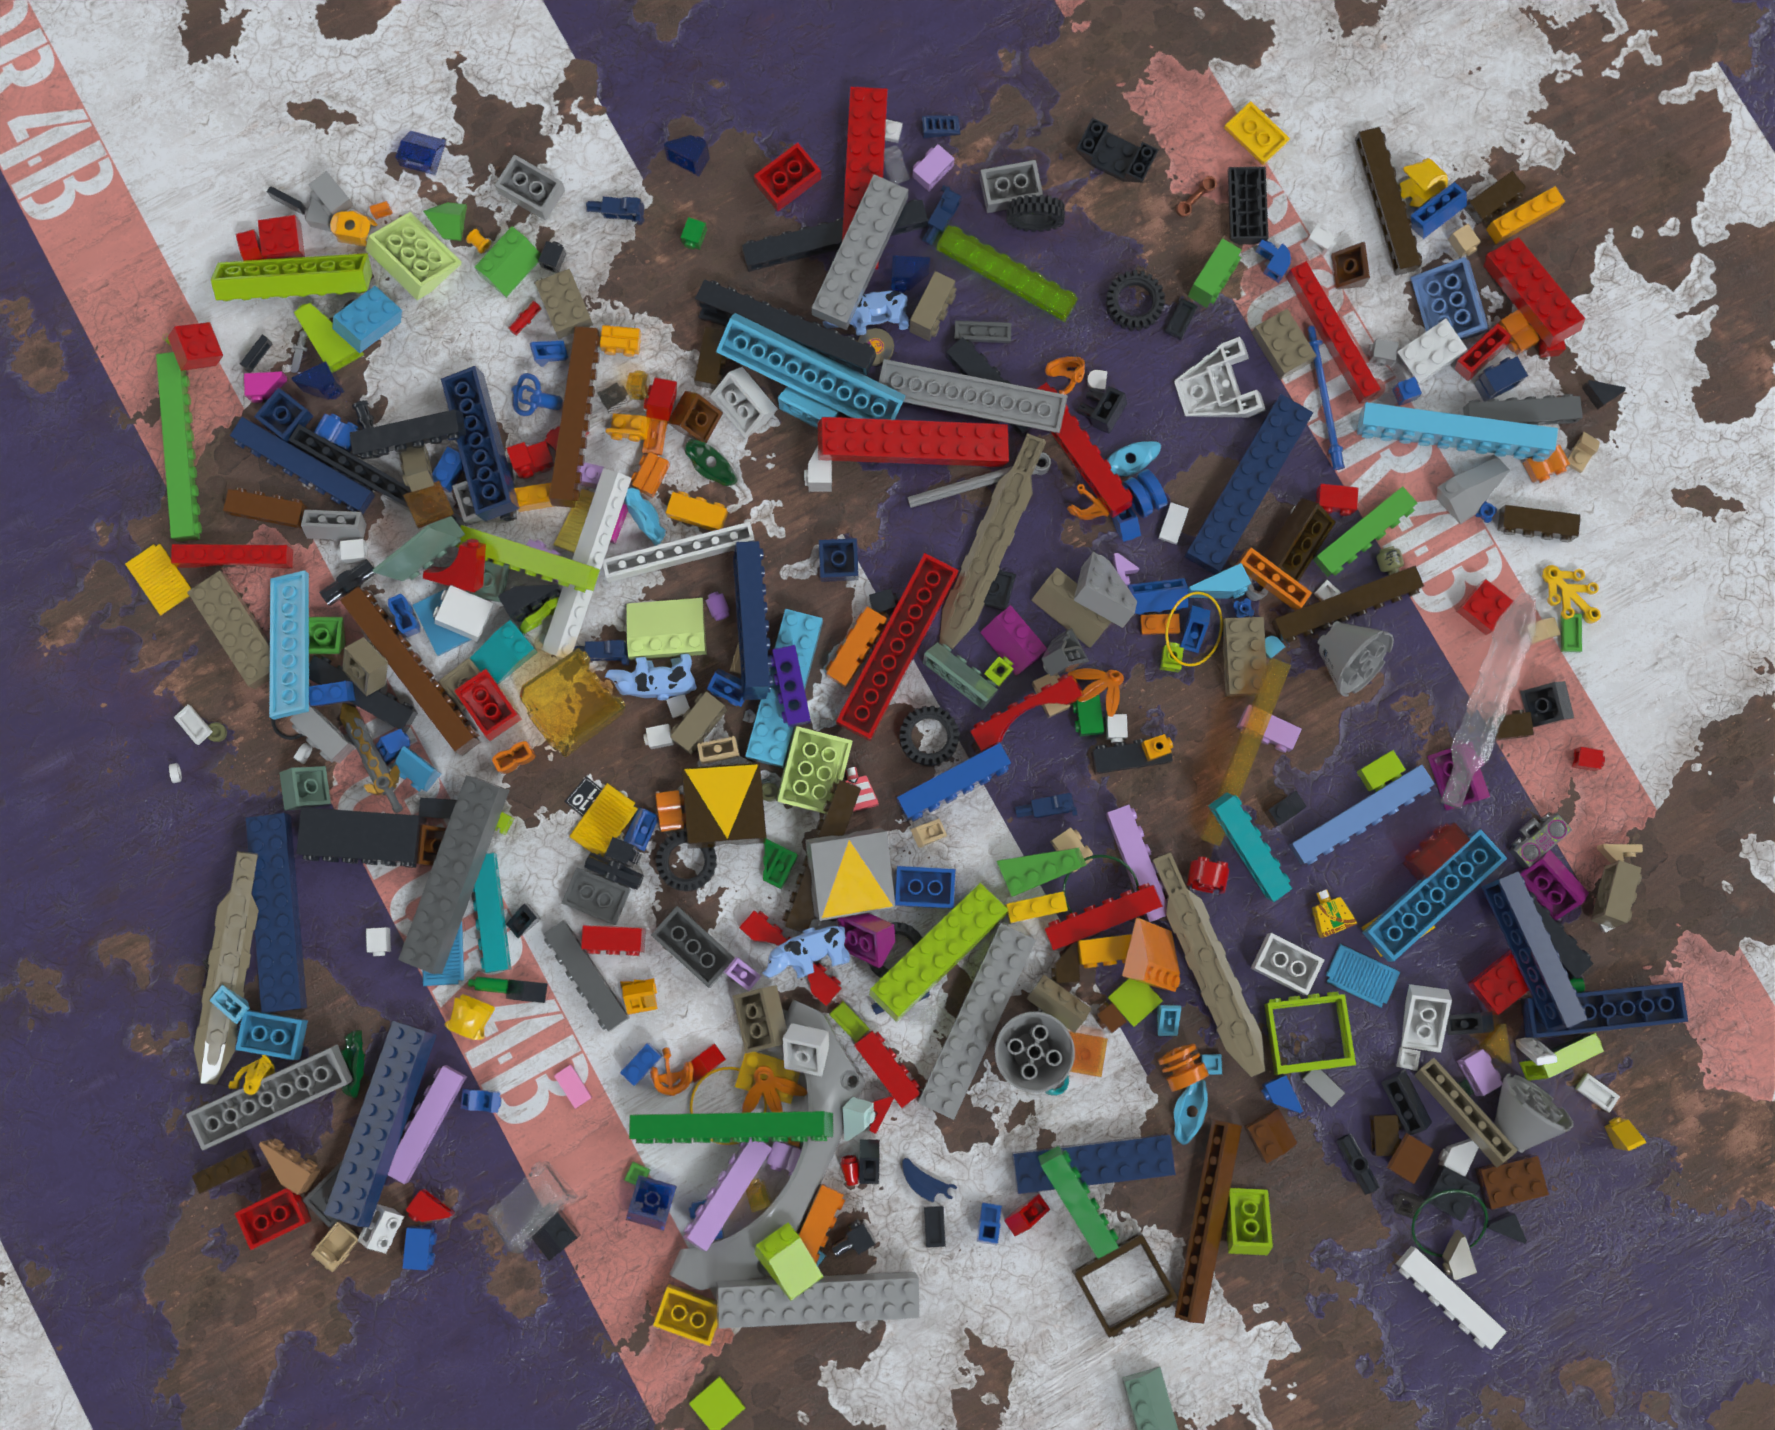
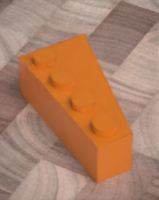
[825,606,887,688]

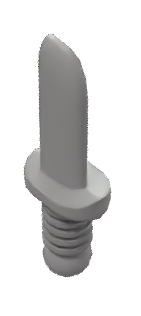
[291,330,308,373]

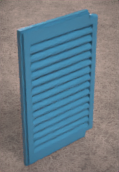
[423,921,464,986]
[1326,944,1400,1008]

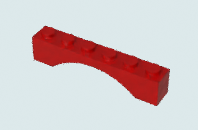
[171,544,293,568]
[971,674,1085,751]
[739,910,842,1006]

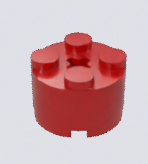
[1187,857,1229,894]

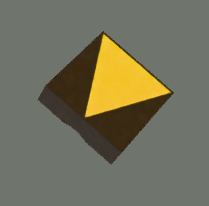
[682,763,767,849]

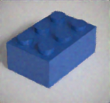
[895,866,956,909]

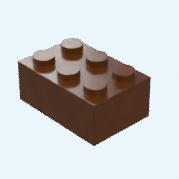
[1475,1154,1549,1209]

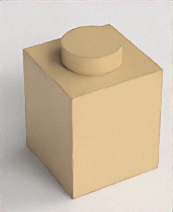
[1448,224,1481,257]

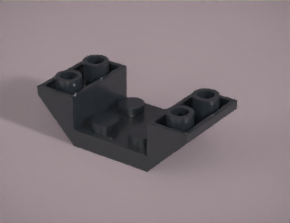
[1076,117,1159,183]

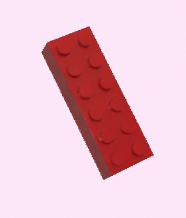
[1484,237,1586,348]

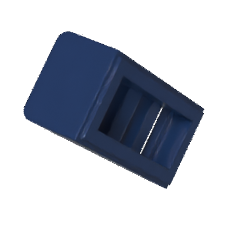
[922,115,960,139]

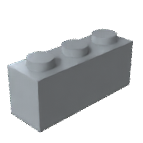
[301,510,366,540]

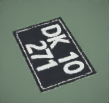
[564,776,603,817]

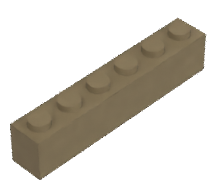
[1414,1058,1518,1168]

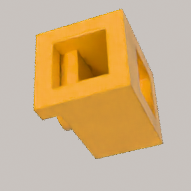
[1141,734,1173,761]

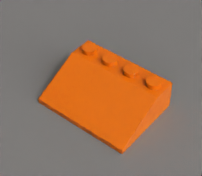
[1122,918,1180,992]

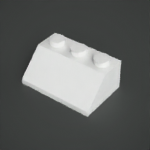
[710,367,778,438]

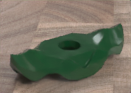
[685,439,738,486]
[341,1030,365,1098]

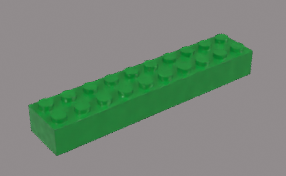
[629,1111,833,1144]

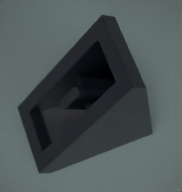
[1582,380,1626,410]
[506,903,541,939]
[506,979,548,1003]
[1483,1212,1527,1244]

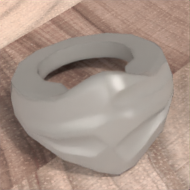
[1246,576,1268,601]

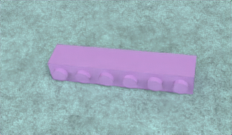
[1105,805,1167,922]
[388,1065,467,1184]
[683,1139,772,1251]

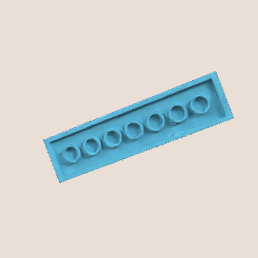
[269,570,309,720]

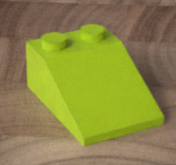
[1227,1188,1273,1255]
[754,1222,823,1301]

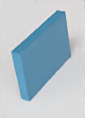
[412,588,472,656]

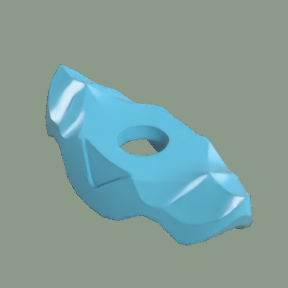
[1106,441,1161,476]
[624,488,666,546]
[1174,1079,1208,1145]

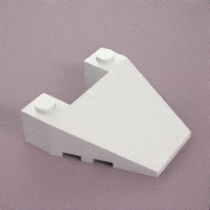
[1174,337,1266,417]

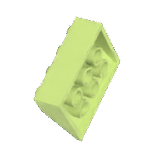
[366,212,462,301]
[627,598,707,660]
[776,726,853,813]

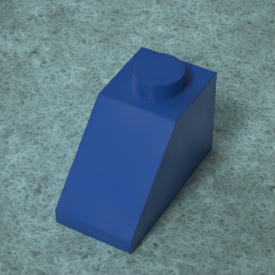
[1110,507,1141,542]
[1180,605,1211,653]
[376,729,410,765]
[1261,1074,1304,1113]

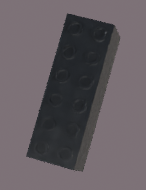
[296,807,427,868]

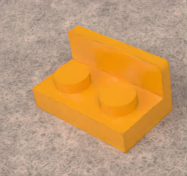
[605,413,650,442]

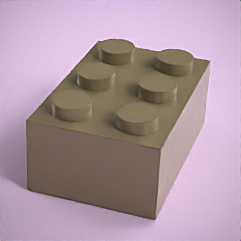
[535,268,594,339]
[910,271,957,342]
[1251,308,1317,380]
[670,691,727,756]
[1590,860,1642,928]
[733,985,787,1054]

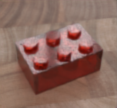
[1402,822,1470,880]

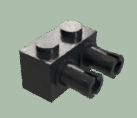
[1077,386,1127,434]
[831,1219,876,1257]

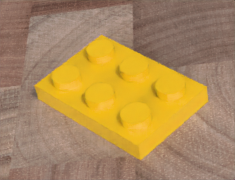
[1224,101,1290,166]
[735,1051,801,1104]

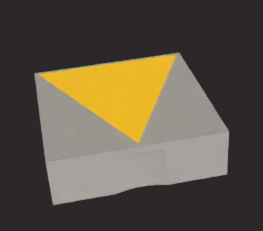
[806,828,896,921]

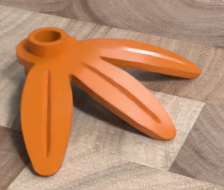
[1068,668,1124,717]
[742,1066,808,1113]

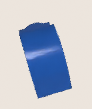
[1255,239,1291,283]
[460,1089,501,1113]
[977,1202,1002,1245]

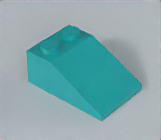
[470,620,538,684]

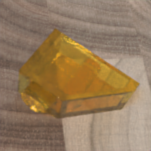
[626,370,650,401]
[745,1178,773,1213]

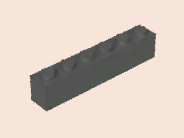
[1463,394,1583,425]
[544,920,630,1032]

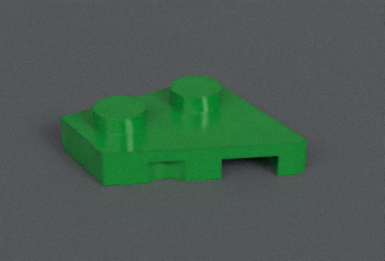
[763,839,799,890]

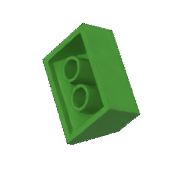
[475,226,541,298]

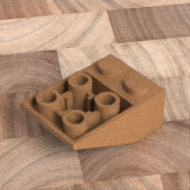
[259,1138,321,1194]

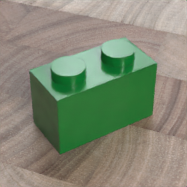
[1072,694,1104,737]

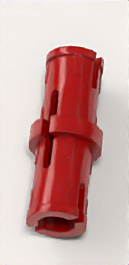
[508,301,542,336]

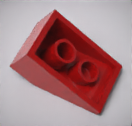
[454,669,522,741]

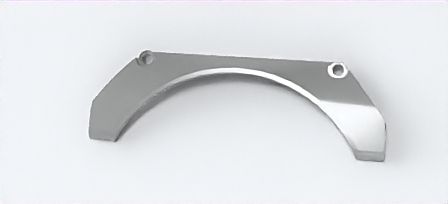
[669,1000,865,1290]

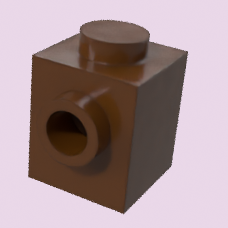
[1095,1002,1127,1034]

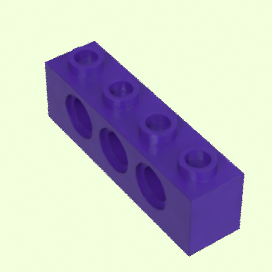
[770,645,811,727]

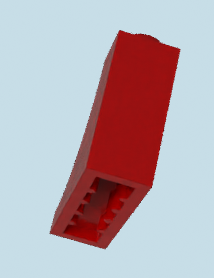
[423,539,486,592]

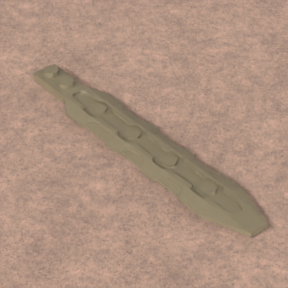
[940,434,1046,649]
[194,851,258,1084]
[1152,852,1265,1077]

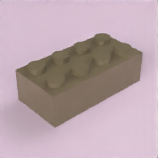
[1222,617,1268,697]

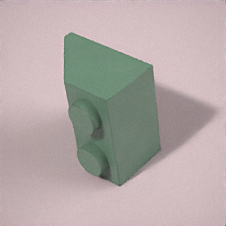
[279,766,331,810]

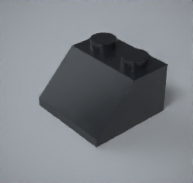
[1520,681,1574,728]
[525,1204,581,1261]

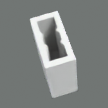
[433,585,493,642]

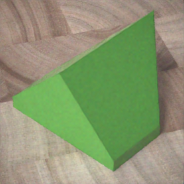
[423,202,467,241]

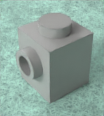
[1368,338,1399,366]

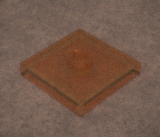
[403,481,454,529]
[1069,1031,1108,1077]

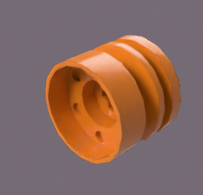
[1157,1043,1209,1092]

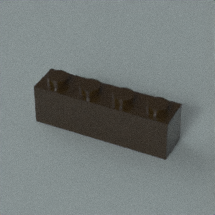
[1498,505,1581,542]

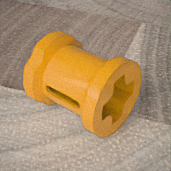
[466,229,491,254]

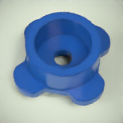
[1475,501,1497,523]
[1233,598,1254,618]

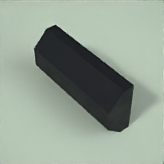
[1228,167,1269,245]

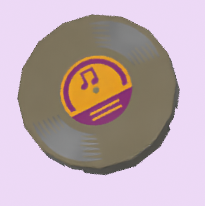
[858,328,894,366]

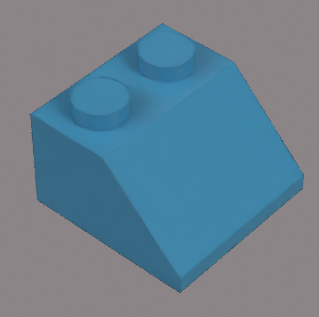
[393,746,441,792]

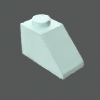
[843,1097,875,1141]

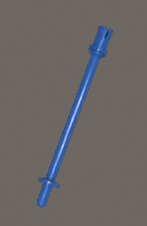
[1308,325,1345,470]

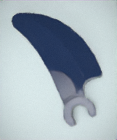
[902,1158,957,1202]

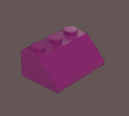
[980,605,1047,676]
[1427,742,1490,811]
[1520,850,1589,920]
[838,913,895,968]

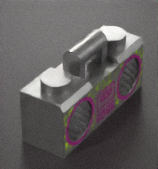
[1508,813,1572,868]

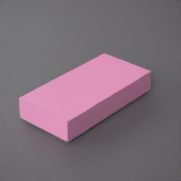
[554,1065,592,1109]

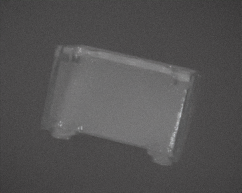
[487,1161,579,1253]

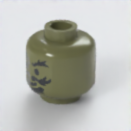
[1376,546,1404,575]

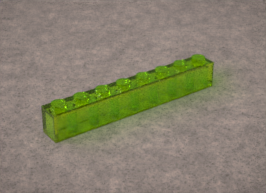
[937,225,1078,322]

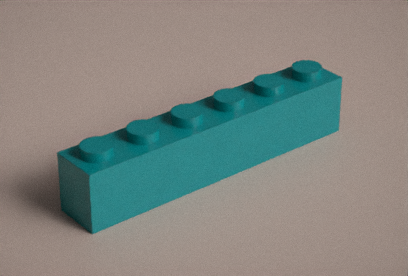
[1208,792,1292,902]
[472,853,512,973]

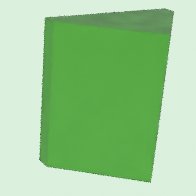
[309,617,346,654]

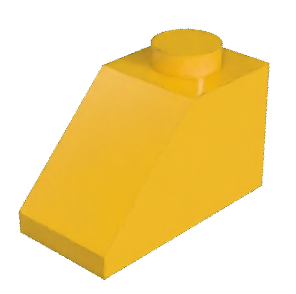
[1604,1117,1646,1151]

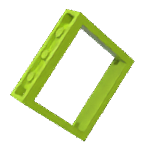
[1264,992,1356,1075]

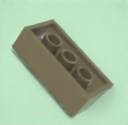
[1031,568,1112,648]

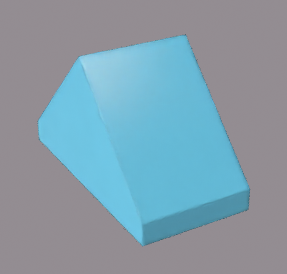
[210,985,250,1024]
[1157,1005,1181,1036]

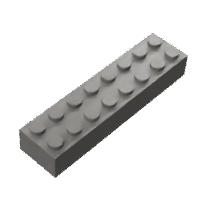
[812,175,908,330]
[186,1045,353,1150]

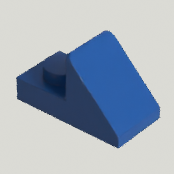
[529,340,569,367]

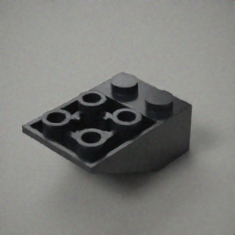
[498,584,562,622]

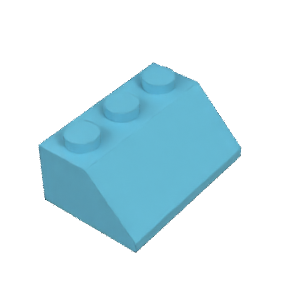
[778,386,840,428]

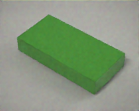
[1561,614,1582,653]

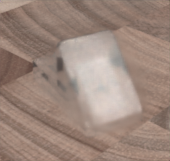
[884,145,909,184]

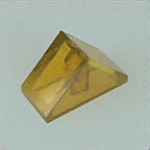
[1480,1023,1511,1064]

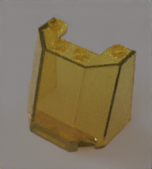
[519,648,626,758]

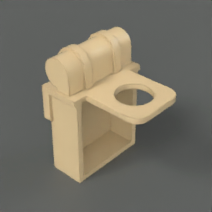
[311,1220,359,1272]

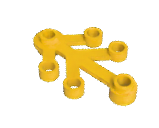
[1542,565,1601,624]

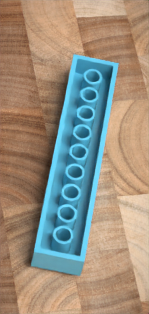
[716,313,906,420]
[1357,402,1558,462]

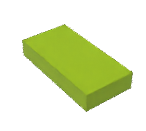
[829,1001,870,1043]

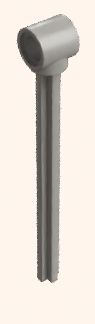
[907,452,1051,508]

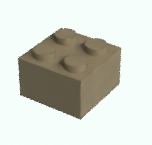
[342,637,388,696]

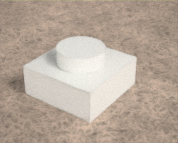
[885,120,903,143]

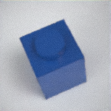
[1392,377,1422,406]

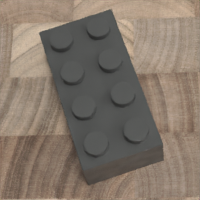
[651,906,735,988]

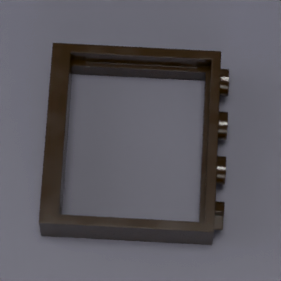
[1072,1232,1178,1338]

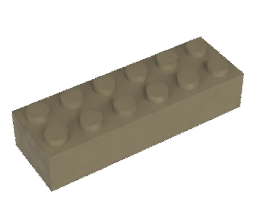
[188,571,270,689]

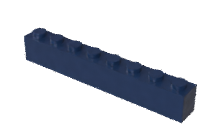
[230,417,375,514]

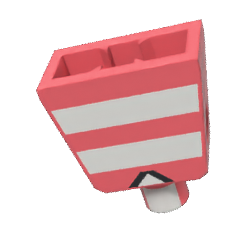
[845,767,879,812]

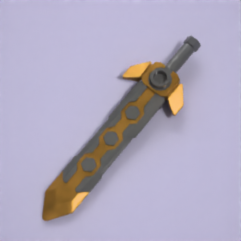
[340,703,403,813]

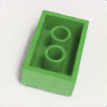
[1188,238,1241,308]

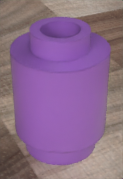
[706,591,730,621]

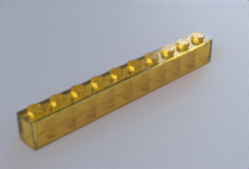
[1200,658,1291,846]

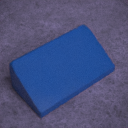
[624,807,658,851]

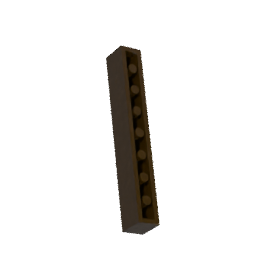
[1355,126,1422,276]
[1271,565,1424,644]
[782,779,862,933]

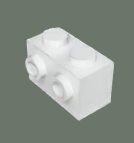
[358,1204,404,1253]

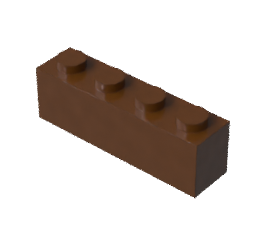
[223,487,308,529]

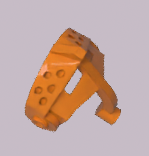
[1045,357,1085,395]
[1067,484,1109,520]
[650,1047,693,1096]

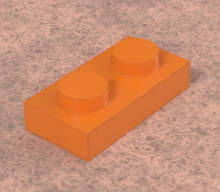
[642,418,668,456]
[1140,614,1180,635]

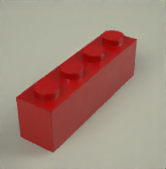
[854,1030,921,1108]

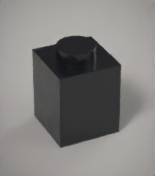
[538,241,566,273]
[869,589,898,614]

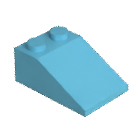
[1188,563,1252,599]

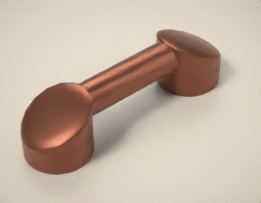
[1176,176,1217,217]

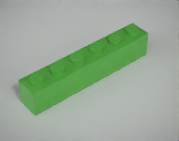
[1313,486,1418,577]

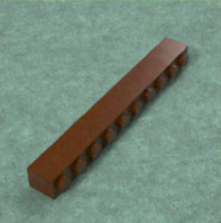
[549,326,601,508]
[1174,1119,1242,1324]

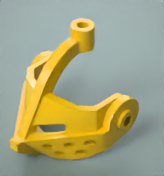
[229,1055,275,1095]

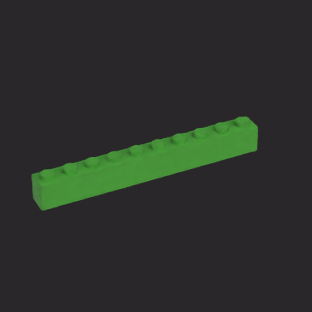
[156,352,202,542]

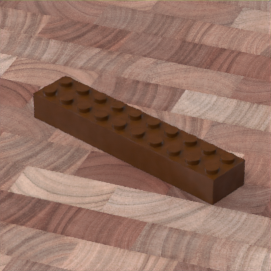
[340,586,481,756]

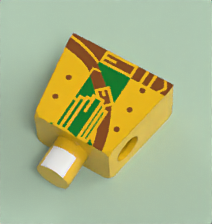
[1312,889,1357,938]

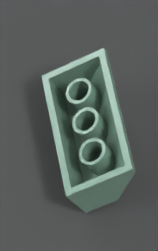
[1122,1366,1178,1430]

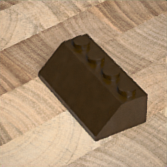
[1264,498,1336,582]

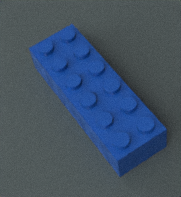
[897,743,1011,822]

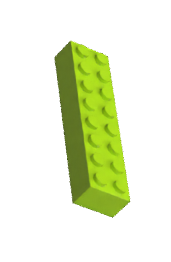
[211,253,372,302]
[869,883,1008,1022]

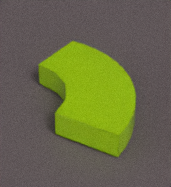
[519,597,559,634]

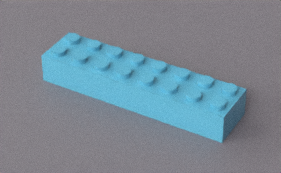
[746,609,823,768]

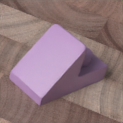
[1112,553,1140,587]

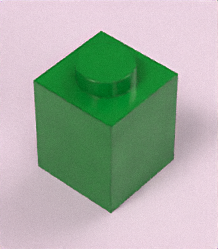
[681,217,707,250]

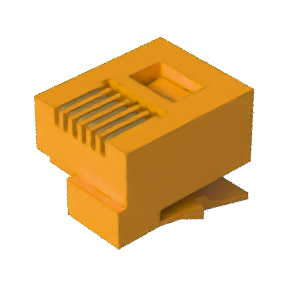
[620,978,658,1015]

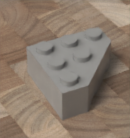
[1074,552,1137,628]

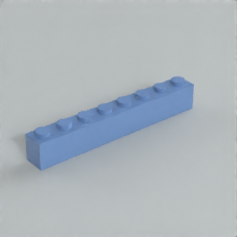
[1289,765,1434,865]

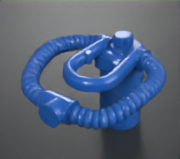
[512,373,563,417]

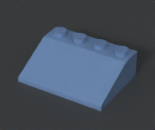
[1411,257,1490,340]

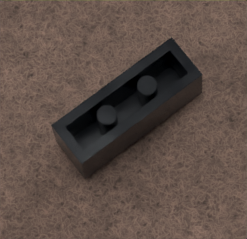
[605,837,642,867]
[1381,1069,1432,1135]

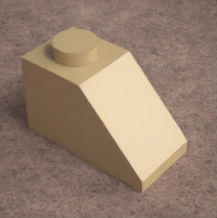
[1518,617,1561,647]

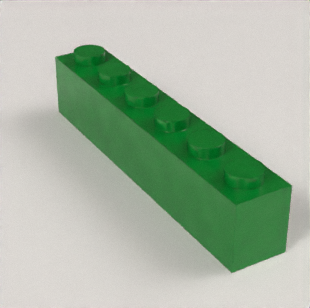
[1038,1145,1119,1259]

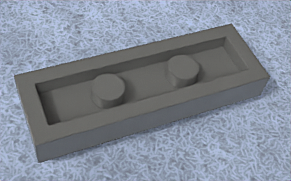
[954,321,1011,343]

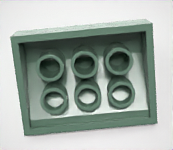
[373,516,465,581]
[923,642,998,710]

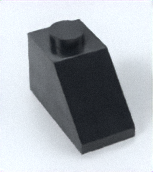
[1264,791,1307,828]
[1447,1011,1495,1035]
[860,1139,880,1184]

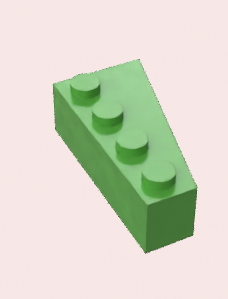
[997,847,1087,897]

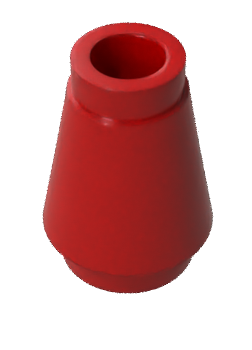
[839,1155,859,1186]

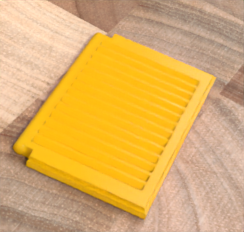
[125,544,191,616]
[569,783,638,857]

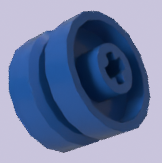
[1123,469,1167,518]

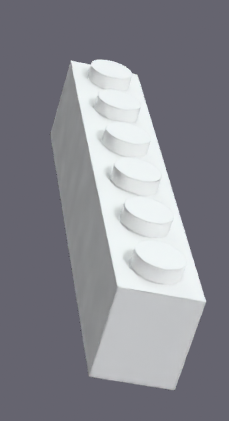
[1396,1246,1506,1350]

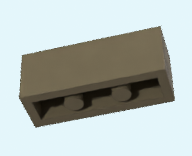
[399,444,434,492]
[1026,975,1092,1033]

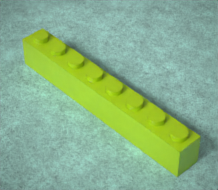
[455,525,600,593]

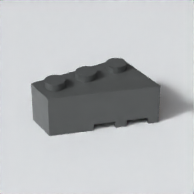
[1042,628,1089,676]

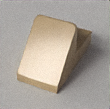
[1567,432,1600,473]
[911,818,947,848]
[1597,844,1643,863]

